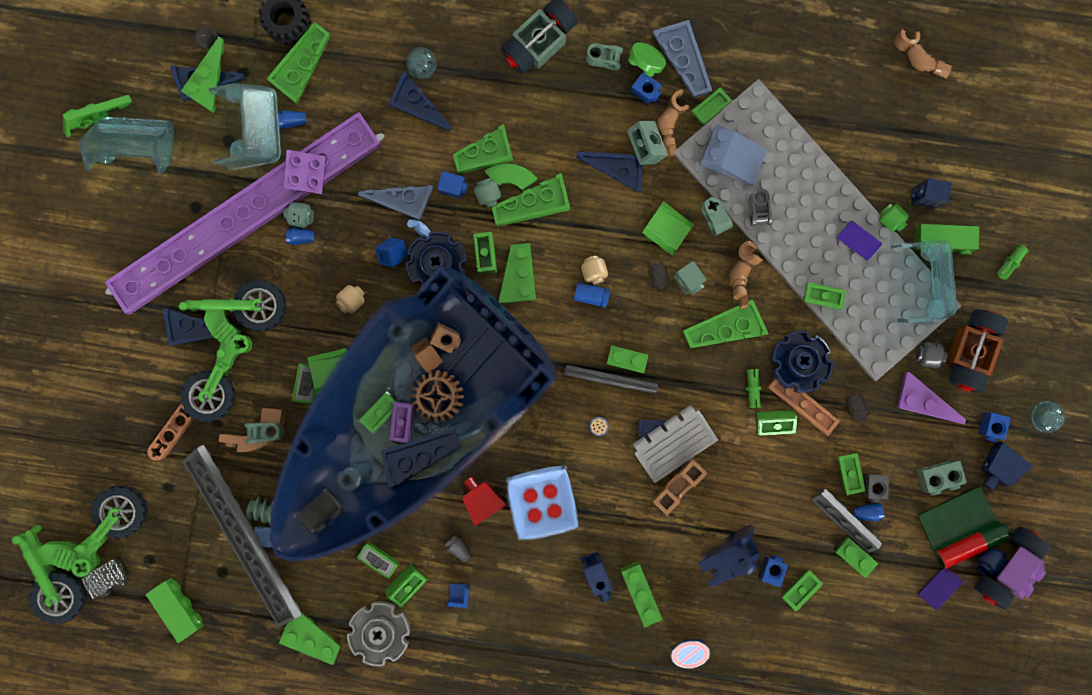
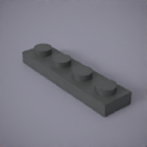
[811,489,882,554]

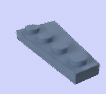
[652,20,712,98]

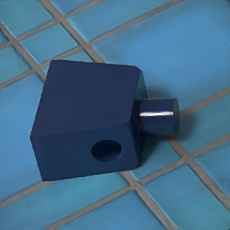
[981,442,1033,491]
[580,552,612,602]

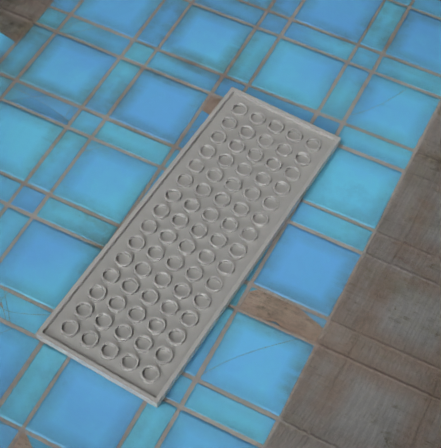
[674,79,961,381]

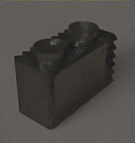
[295,489,343,534]
[80,557,131,600]

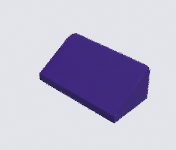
[837,221,882,261]
[918,568,963,610]

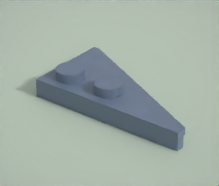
[358,185,434,221]

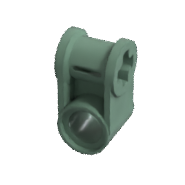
[586,43,623,70]
[701,197,733,236]
[244,422,285,443]

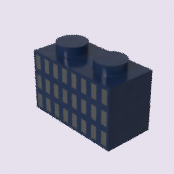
[911,178,952,209]

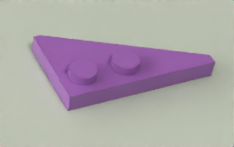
[897,372,966,424]

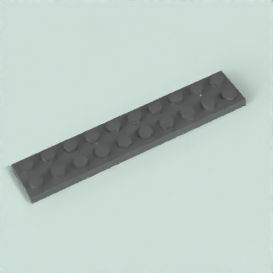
[183,445,301,628]

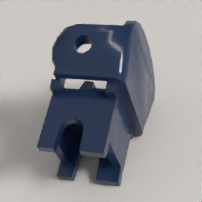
[698,525,760,587]

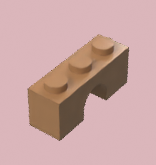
[651,459,708,516]

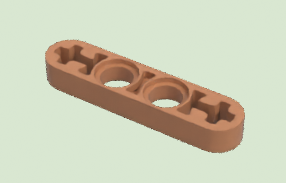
[147,399,202,461]

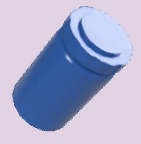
[574,282,610,308]

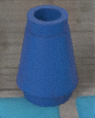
[278,110,307,129]
[286,227,314,246]
[853,502,884,521]

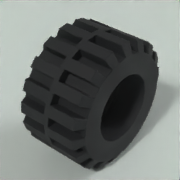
[259,0,311,45]

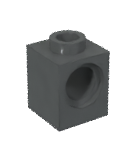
[863,474,889,502]

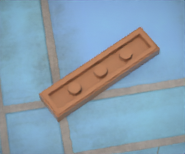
[767,378,840,436]

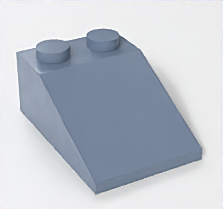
[699,124,767,186]

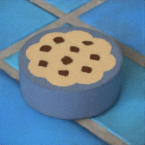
[590,417,609,436]

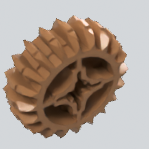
[411,370,464,423]

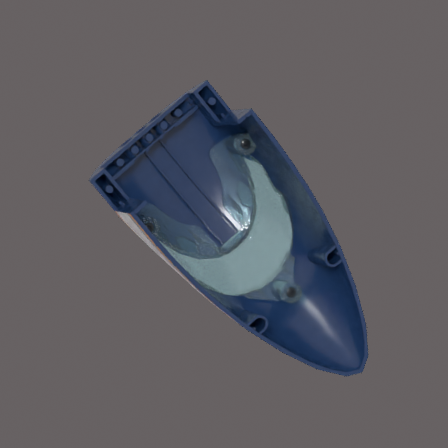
[269,266,557,562]

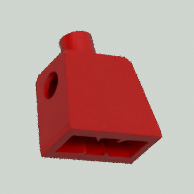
[462,476,507,526]

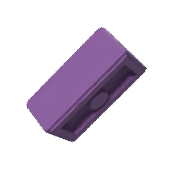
[389,402,416,443]

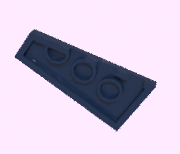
[381,428,461,489]

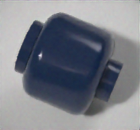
[976,548,1008,577]

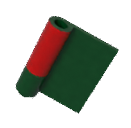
[917,486,1010,569]

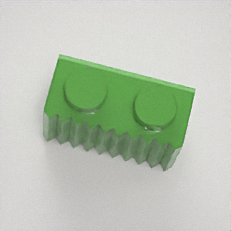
[473,232,497,275]

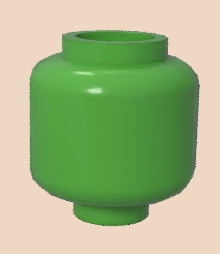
[879,204,909,232]

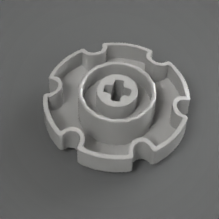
[347,601,411,666]

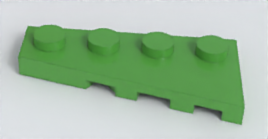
[267,22,330,104]
[492,173,570,227]

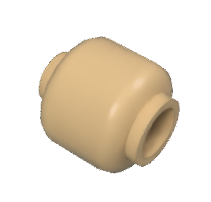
[581,256,608,286]
[336,285,365,313]

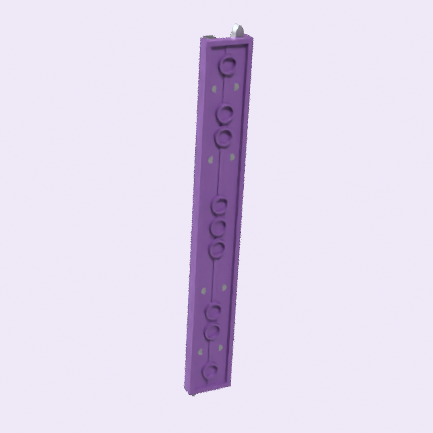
[105,112,385,315]

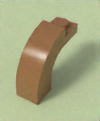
[219,408,286,452]

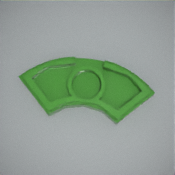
[485,164,538,191]

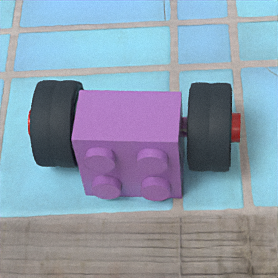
[974,527,1051,610]

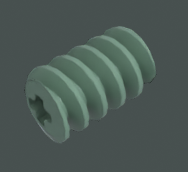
[246,496,274,524]

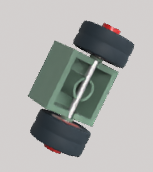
[500,0,577,74]

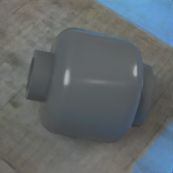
[916,342,948,368]

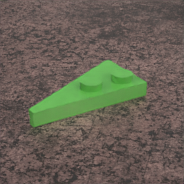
[181,37,224,113]

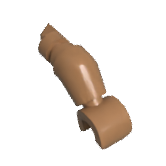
[894,29,952,78]
[657,90,689,157]
[729,241,763,309]

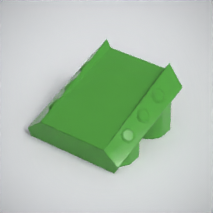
[642,201,694,256]
[307,348,347,395]

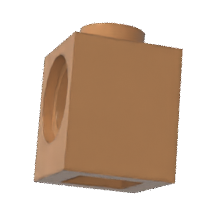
[429,322,461,353]
[410,337,443,372]

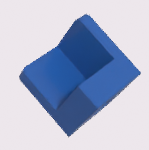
[375,238,408,267]
[447,583,471,608]

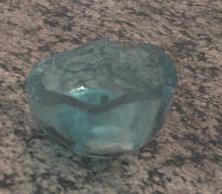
[406,47,436,78]
[1032,401,1066,433]

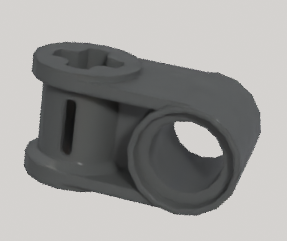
[749,188,772,227]

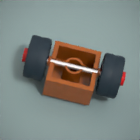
[945,309,1008,393]

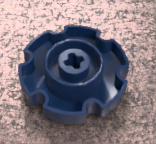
[406,232,467,288]
[770,331,833,393]

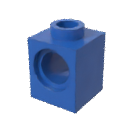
[631,72,662,106]
[437,171,468,199]
[979,413,1011,443]
[758,554,788,587]

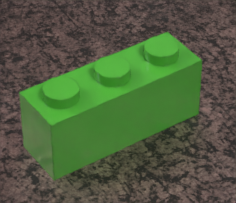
[914,224,979,255]
[620,561,662,627]
[146,578,204,643]

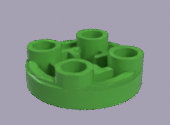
[628,42,666,77]

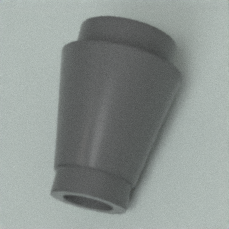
[444,534,472,563]

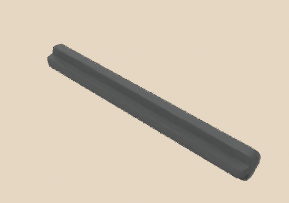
[564,365,658,394]

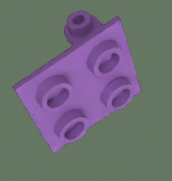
[283,150,325,194]

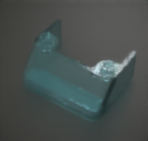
[209,83,281,170]
[78,118,174,174]
[891,240,957,323]

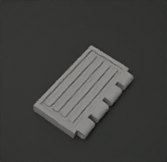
[633,405,718,483]

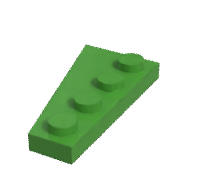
[682,299,769,348]

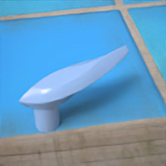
[407,219,431,239]

